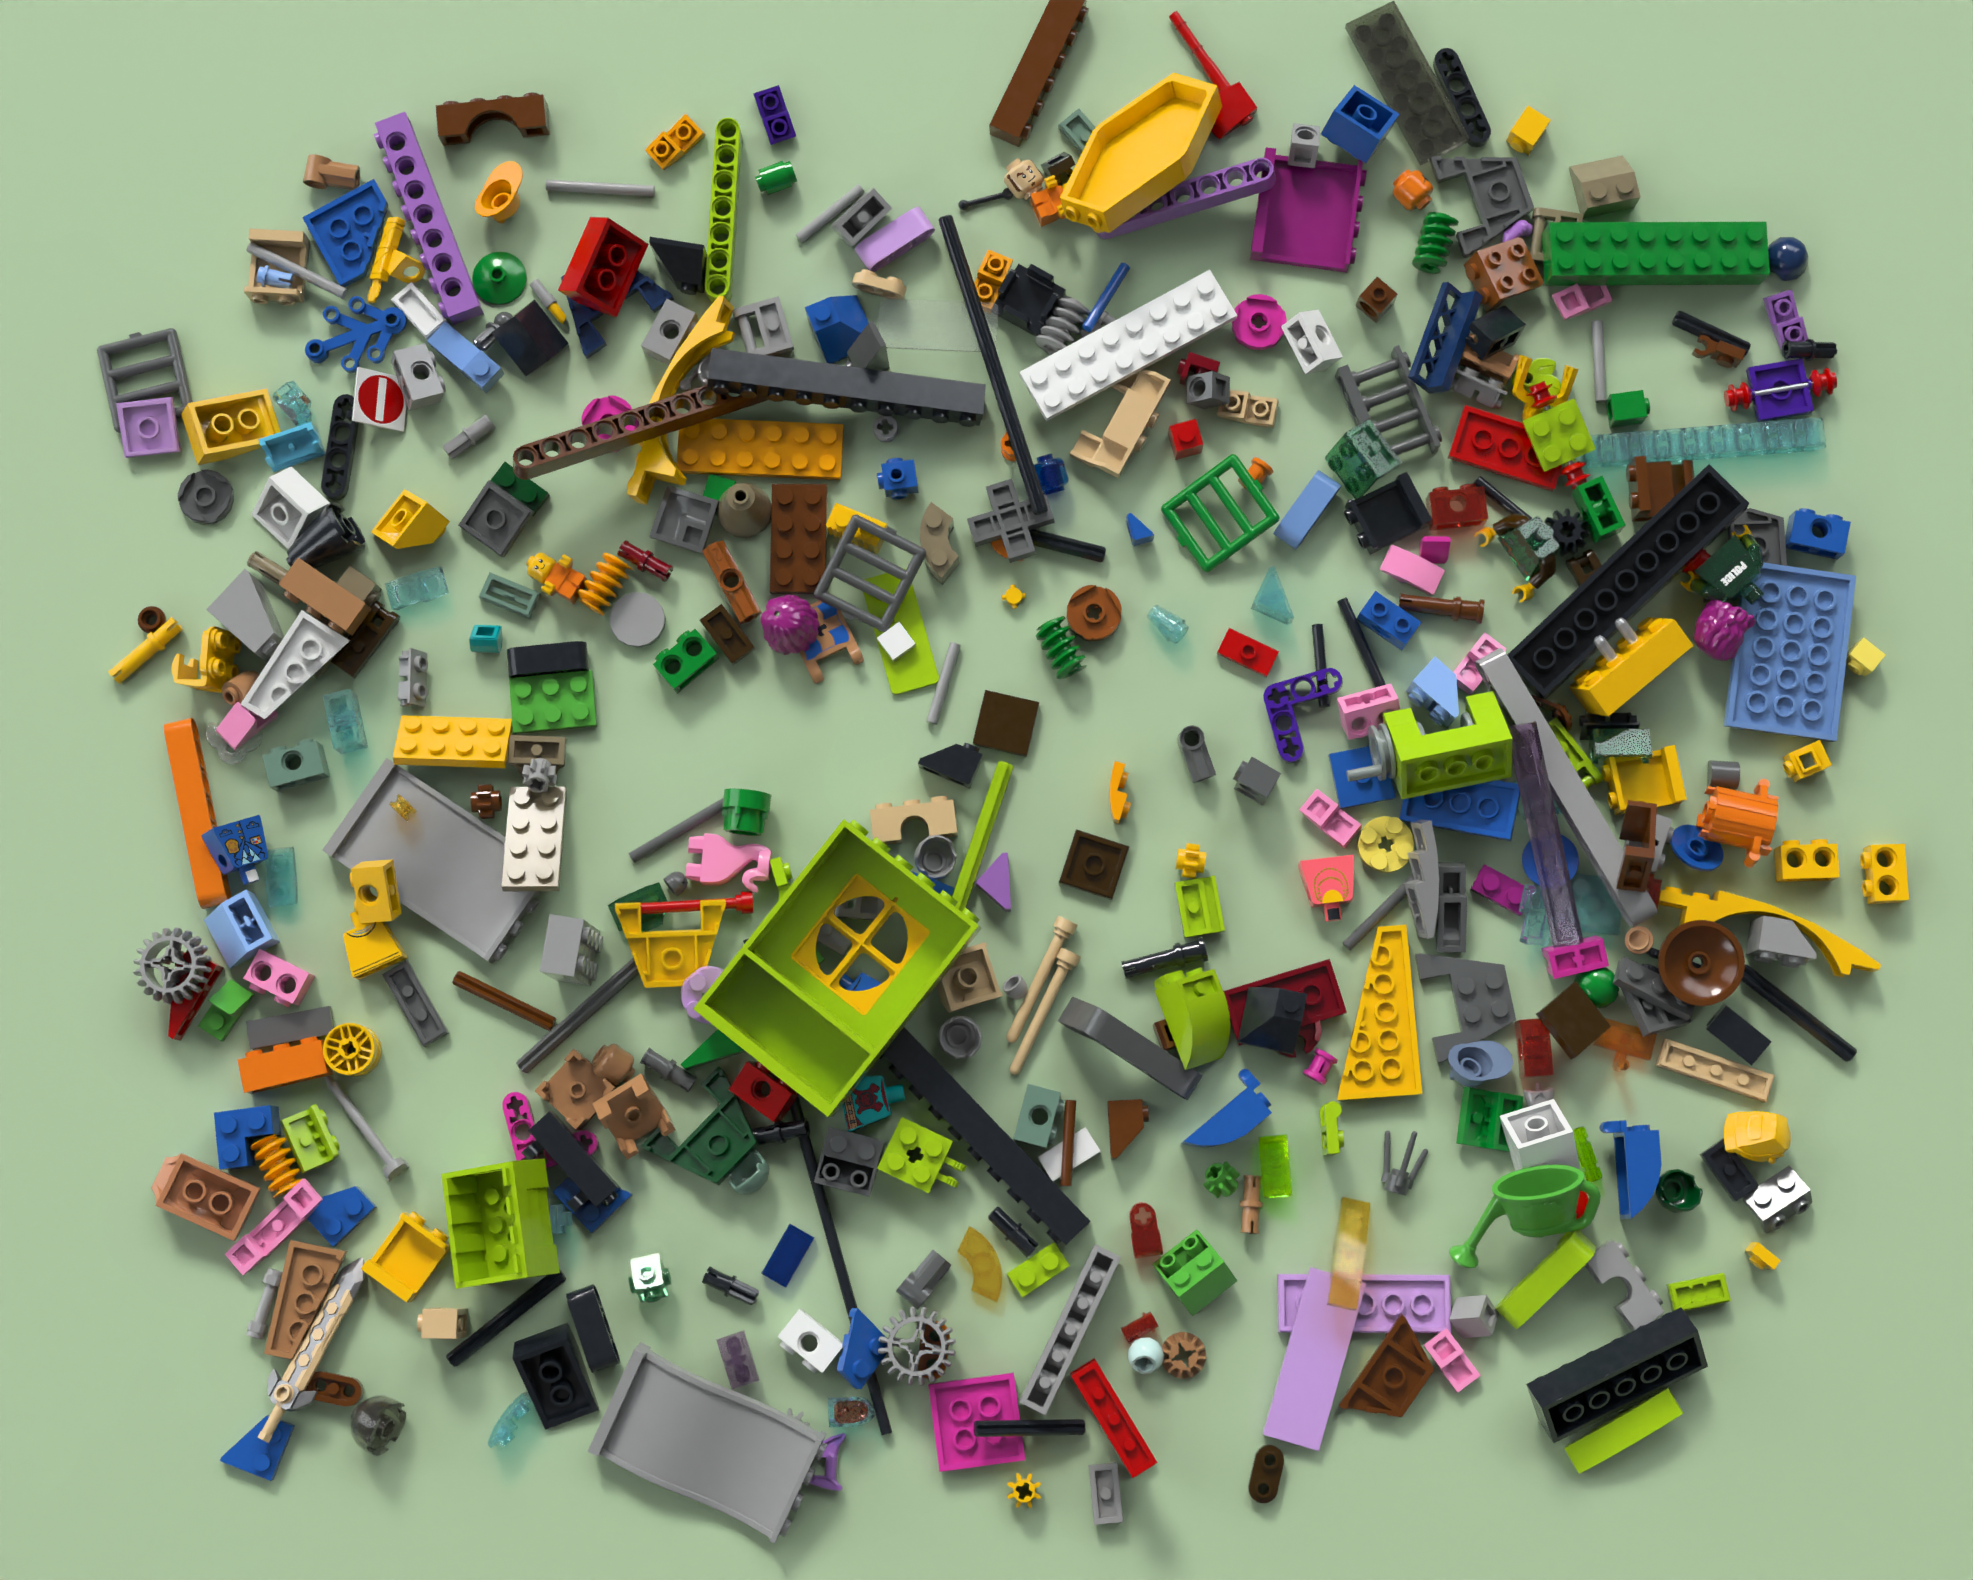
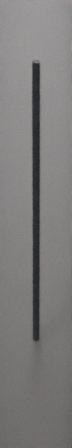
[743,939,892,1435]

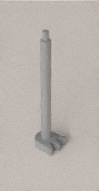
[325,1076,410,1182]

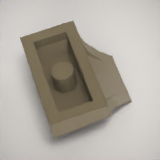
[508,735,567,780]

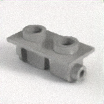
[1451,366,1508,409]
[398,648,428,707]

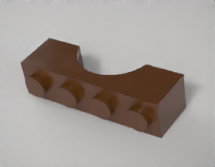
[436,92,550,146]

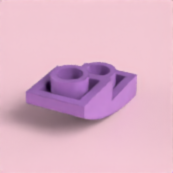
[1763,290,1808,350]

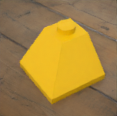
[371,489,450,549]

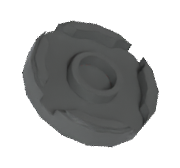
[178,469,234,525]

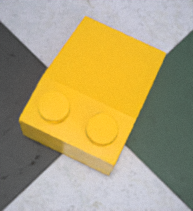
[181,388,281,465]

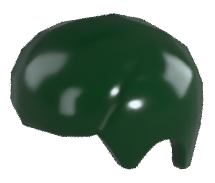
[1656,1169,1703,1213]

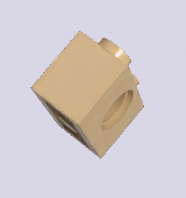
[417,1308,468,1339]

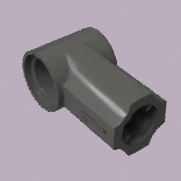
[1177,725,1216,783]
[896,1250,951,1310]

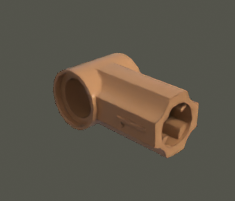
[303,154,361,190]

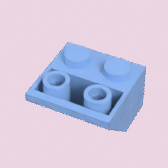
[1406,657,1459,728]
[204,890,280,969]

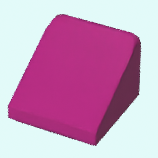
[1419,536,1451,564]

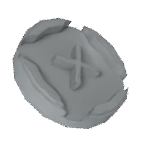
[610,592,666,648]

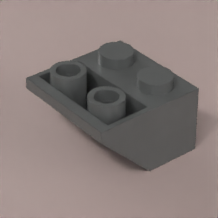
[814,1127,885,1197]

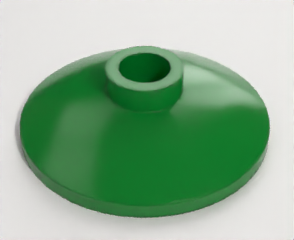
[472,252,527,305]

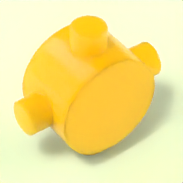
[1002,585,1026,609]

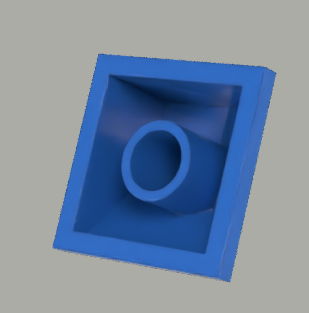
[805,295,869,364]

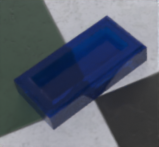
[761,1223,815,1288]

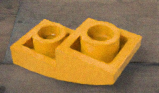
[645,114,706,170]
[974,249,1013,314]
[1109,761,1131,824]

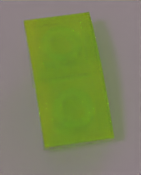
[1259,1134,1293,1198]

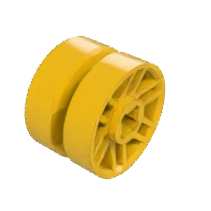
[323,1023,382,1077]

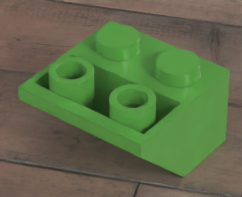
[1152,1229,1237,1316]

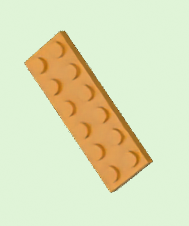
[677,419,844,480]

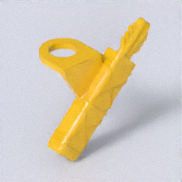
[367,217,425,304]

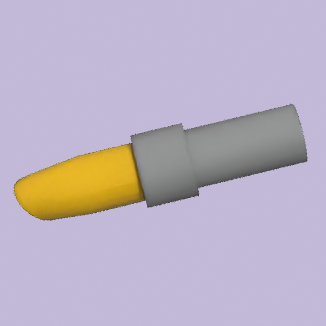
[530,279,566,324]

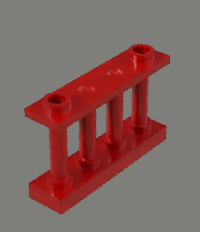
[1070,1358,1158,1478]

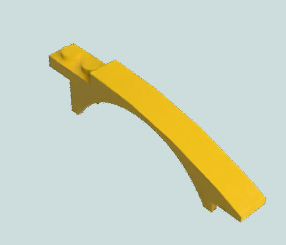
[626,296,735,505]
[1654,887,1881,977]

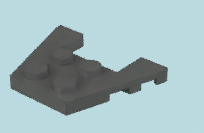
[1430,156,1534,258]
[1702,508,1787,603]
[1415,953,1516,1063]

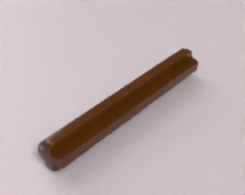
[452,971,556,1031]

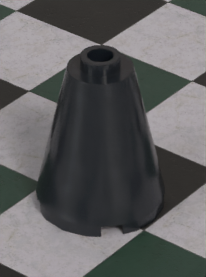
[286,502,365,568]

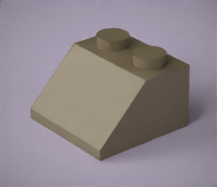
[1569,155,1641,219]

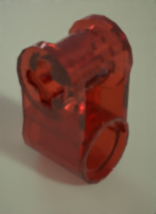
[1129,1202,1163,1259]

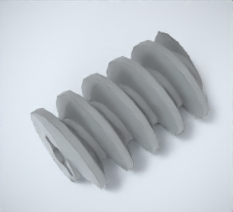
[1035,296,1090,355]

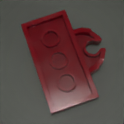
[1223,959,1347,1058]

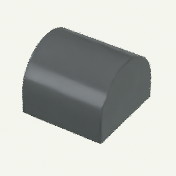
[1707,760,1740,790]

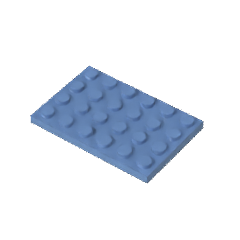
[1724,560,1856,742]

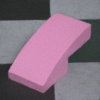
[1552,283,1613,320]
[1379,545,1445,595]
[1454,632,1506,695]
[1299,789,1362,849]
[1423,1328,1481,1393]

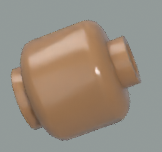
[592,1044,635,1086]

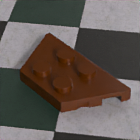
[1339,1313,1434,1417]

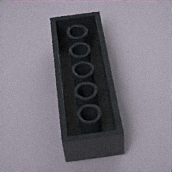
[1526,1307,1708,1443]

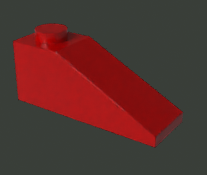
[168,950,224,1041]

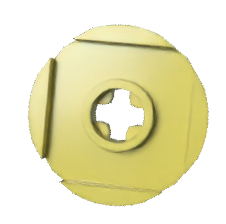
[1357,816,1414,873]

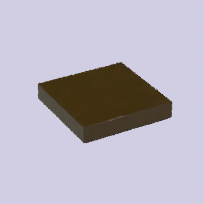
[973,690,1039,757]
[1059,829,1129,900]
[1536,981,1611,1059]

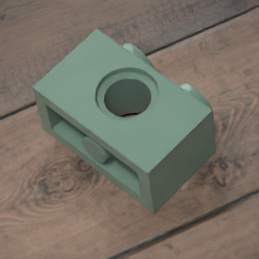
[262,739,330,791]
[1013,1084,1065,1149]

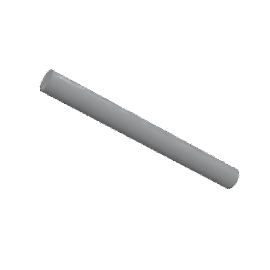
[546,180,655,197]
[247,242,347,299]

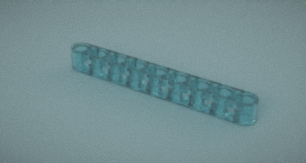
[1580,418,1826,468]

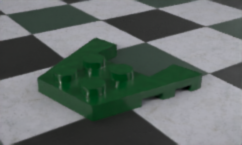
[641,1066,759,1186]

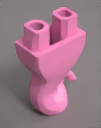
[686,833,772,893]

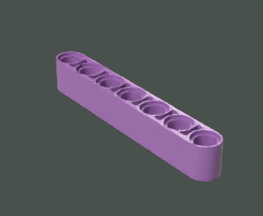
[1096,158,1276,239]

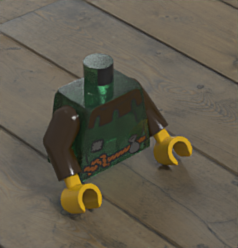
[1474,514,1560,602]

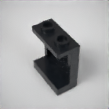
[1344,472,1432,555]

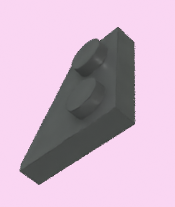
[1621,988,1692,1037]

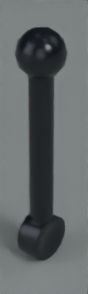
[958,188,1013,210]

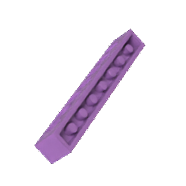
[374,111,484,325]

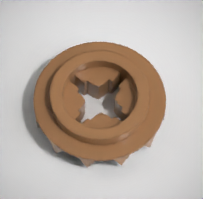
[1162,1332,1206,1378]

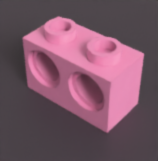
[1337,684,1400,740]
[243,949,315,1007]

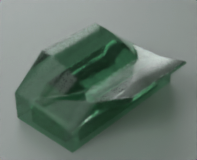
[608,882,668,932]

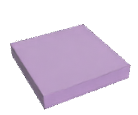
[116,397,181,458]

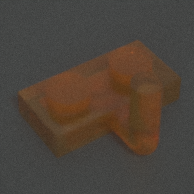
[1593,1018,1657,1072]

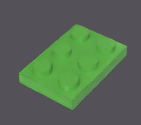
[509,670,597,734]

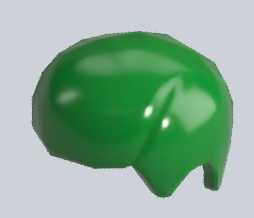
[1574,967,1619,1008]

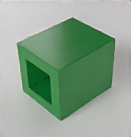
[1605,390,1650,428]

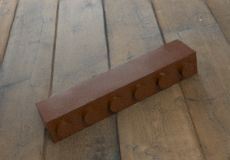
[989,0,1089,147]

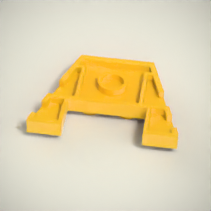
[615,899,726,988]

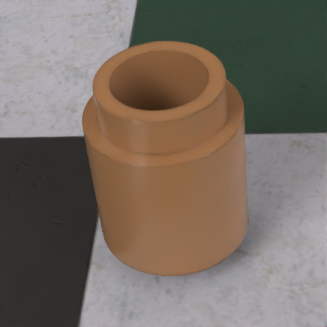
[222,671,260,706]

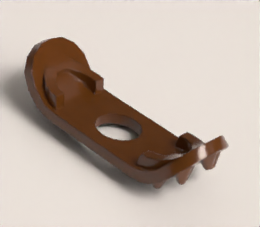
[1531,694,1572,731]

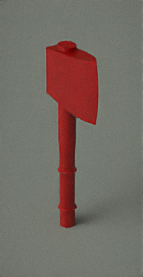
[1169,11,1257,140]

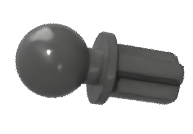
[474,312,513,351]

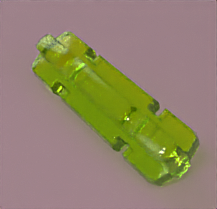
[1572,1126,1602,1182]

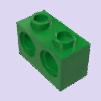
[653,629,719,694]

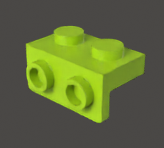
[280,1104,340,1174]

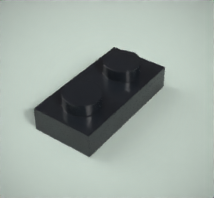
[1699,1138,1759,1202]

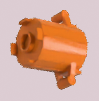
[1696,779,1779,868]

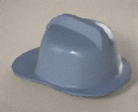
[1448,1041,1513,1088]

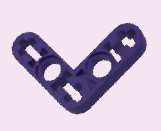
[1263,668,1343,763]

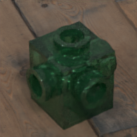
[628,1254,672,1303]

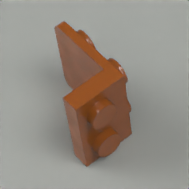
[1464,237,1543,313]

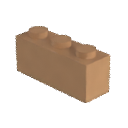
[278,558,371,636]

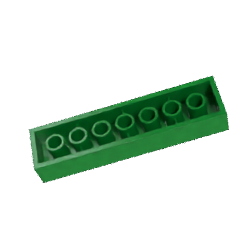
[1542,221,1770,286]

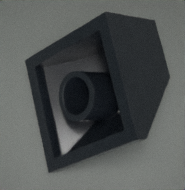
[649,237,707,295]
[1237,987,1307,1055]

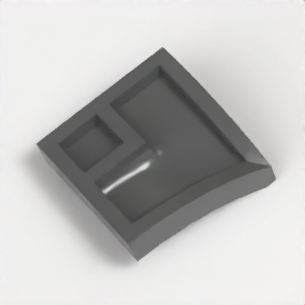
[649,486,719,554]

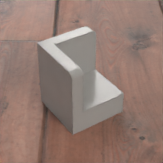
[1449,1295,1499,1338]

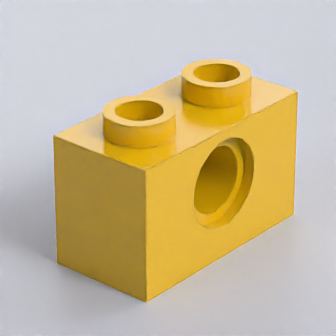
[350,859,402,923]

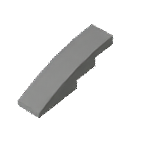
[1404,820,1439,939]

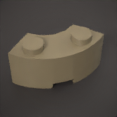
[920,502,959,585]

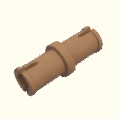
[1240,1175,1263,1234]

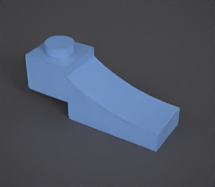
[427,321,504,393]

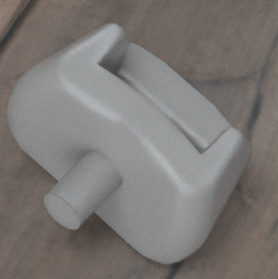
[1524,1083,1554,1107]

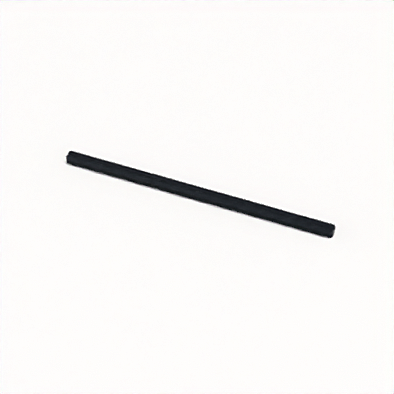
[939,215,1048,515]

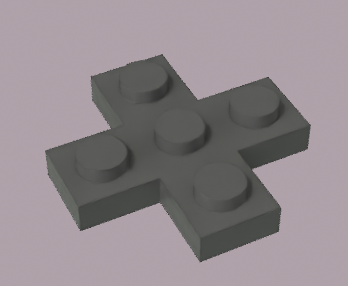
[967,479,1055,563]

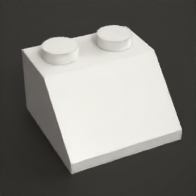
[251,467,330,549]

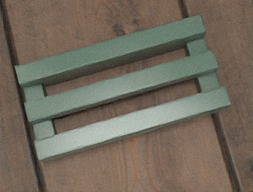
[479,572,541,619]

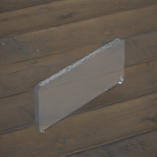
[878,299,999,352]

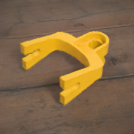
[1512,355,1579,420]

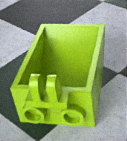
[1154,967,1230,1070]

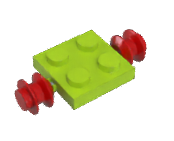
[1522,381,1596,489]

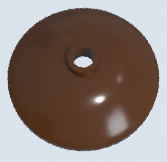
[1658,920,1745,1006]

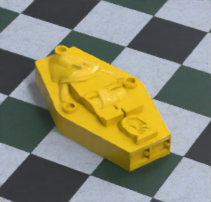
[1060,73,1222,233]

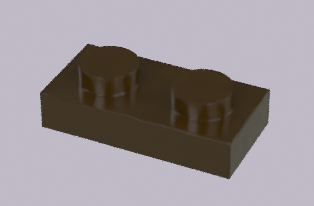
[700,604,755,665]

